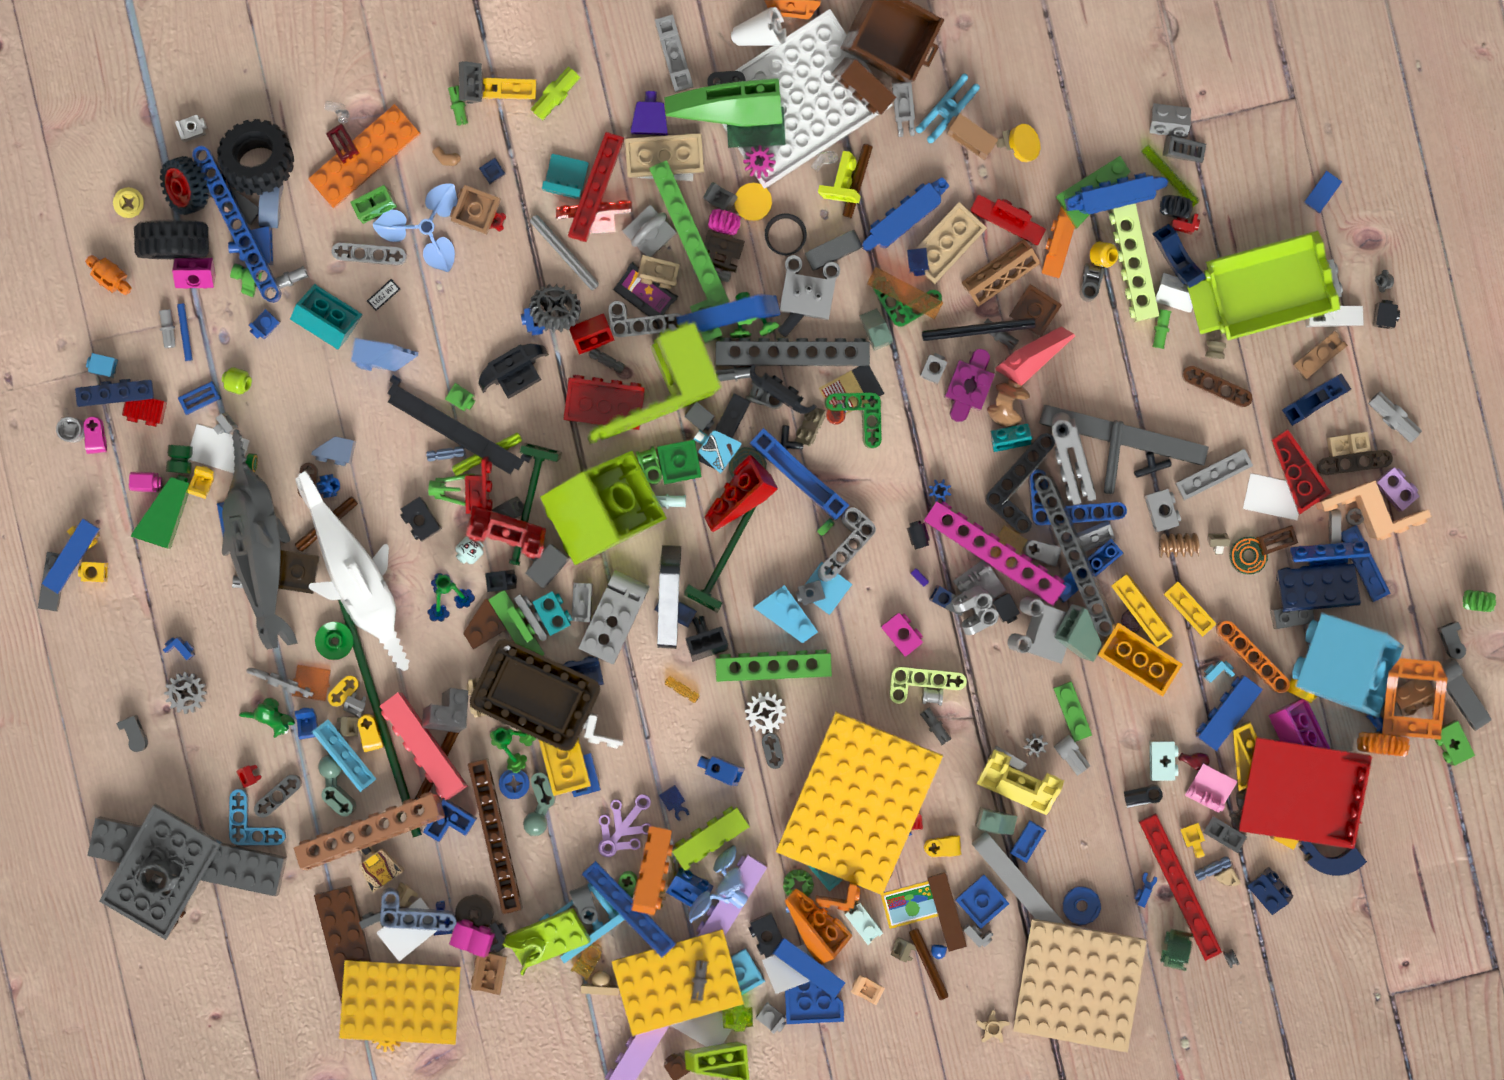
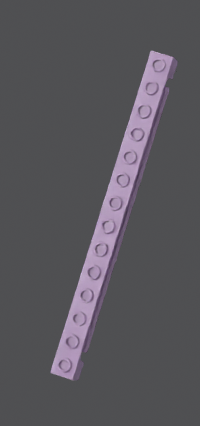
[605,854,767,1080]

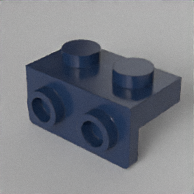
[564,656,604,685]
[1247,867,1293,915]

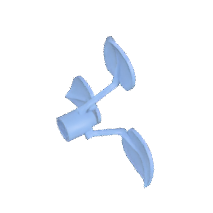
[373,184,458,272]
[689,845,748,923]

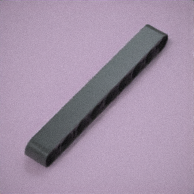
[1039,405,1209,466]
[1035,474,1115,636]

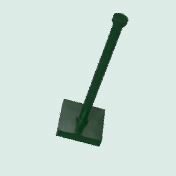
[509,443,562,566]
[684,506,757,613]

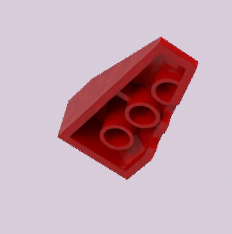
[704,455,778,532]

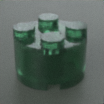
[1160,929,1194,971]

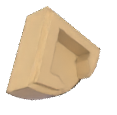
[1214,866,1241,886]

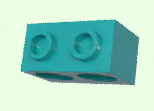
[532,591,573,636]

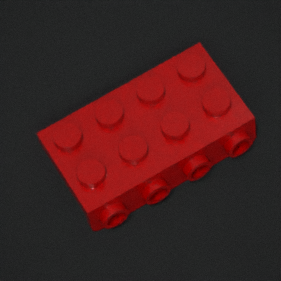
[563,375,645,430]

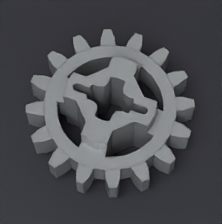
[164,672,207,714]

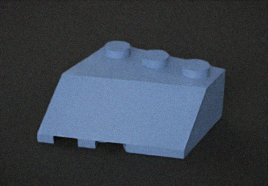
[351,338,419,372]

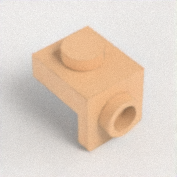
[851,976,885,1005]

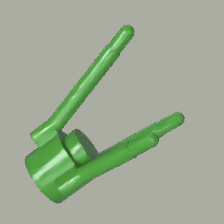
[428,473,475,506]

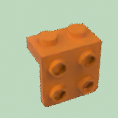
[815,882,860,911]

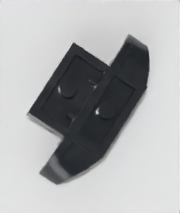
[478,344,549,399]
[750,364,817,414]

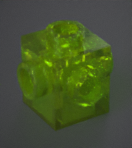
[722,1004,753,1032]

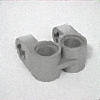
[952,586,999,635]

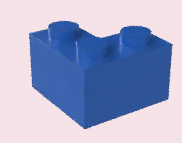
[423,798,477,842]

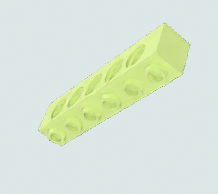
[1109,203,1159,322]

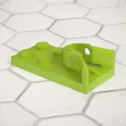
[503,908,591,975]

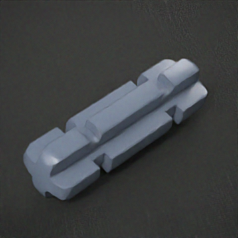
[426,446,464,461]
[1194,857,1231,881]

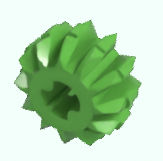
[1462,590,1496,612]

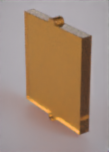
[292,665,331,701]

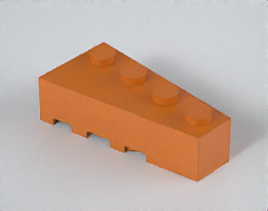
[632,826,673,915]

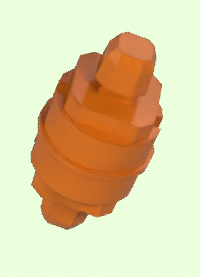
[85,255,132,295]

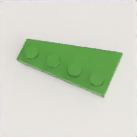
[1056,156,1130,229]

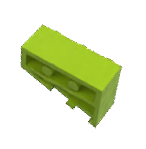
[685,1041,749,1080]

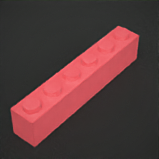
[380,692,468,800]

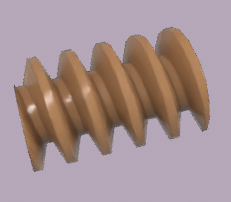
[1159,533,1200,558]

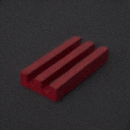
[326,123,360,164]

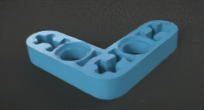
[229,789,286,845]

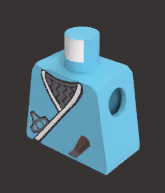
[694,430,742,474]

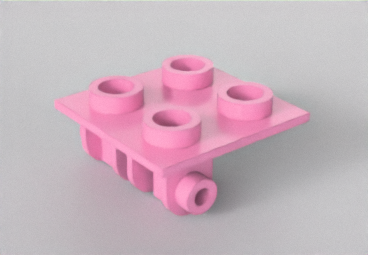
[1185,763,1238,813]

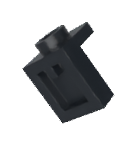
[485,570,517,592]

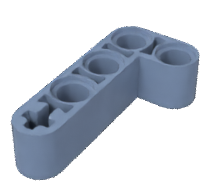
[380,888,456,931]

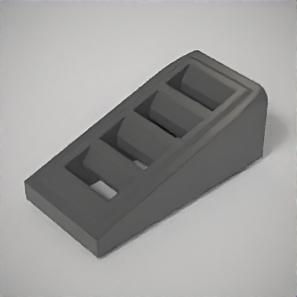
[1163,135,1206,163]

